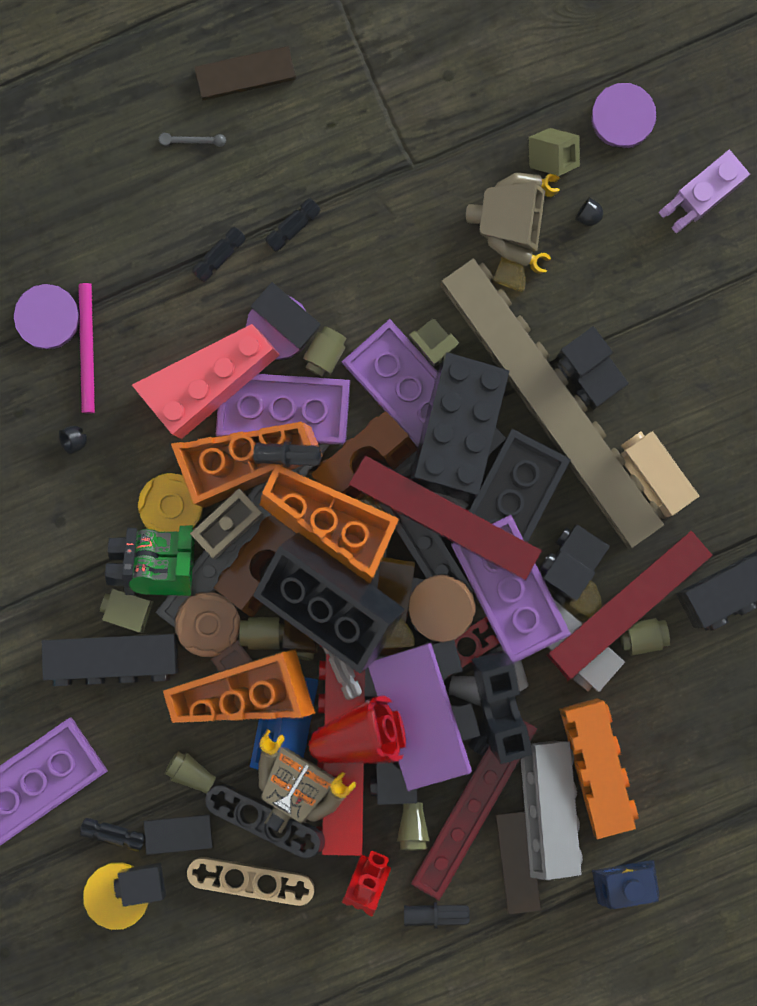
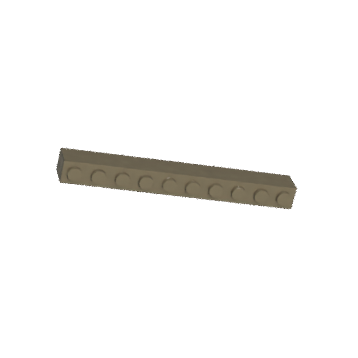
[441,258,664,549]

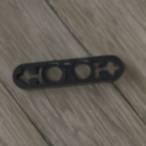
[206,784,325,858]

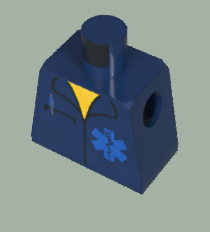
[592,860,660,909]

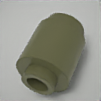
[303,326,346,377]
[240,617,284,650]
[620,618,670,656]

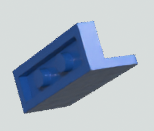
[250,677,318,770]

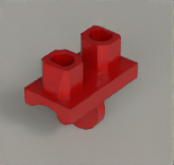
[342,851,391,916]

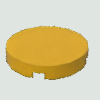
[138,473,204,532]
[84,862,149,930]

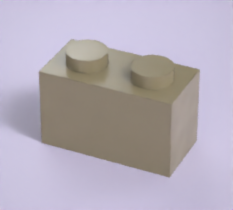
[190,489,264,559]

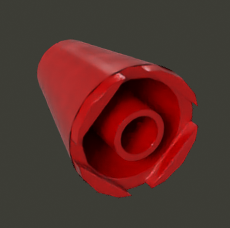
[309,695,406,764]

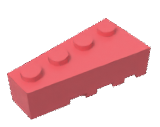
[132,324,280,439]

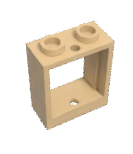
[621,431,700,519]

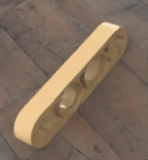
[187,857,315,906]

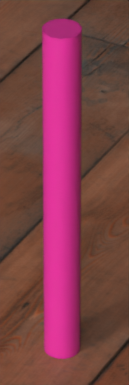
[79,283,95,414]

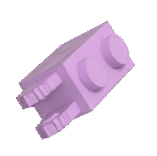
[659,150,750,233]

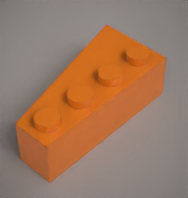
[171,421,323,508]
[260,464,399,583]
[163,649,315,723]
[559,698,639,839]

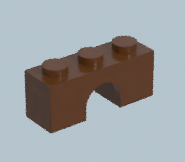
[311,411,417,500]
[213,514,296,617]

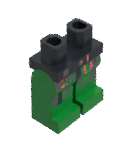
[105,525,195,596]

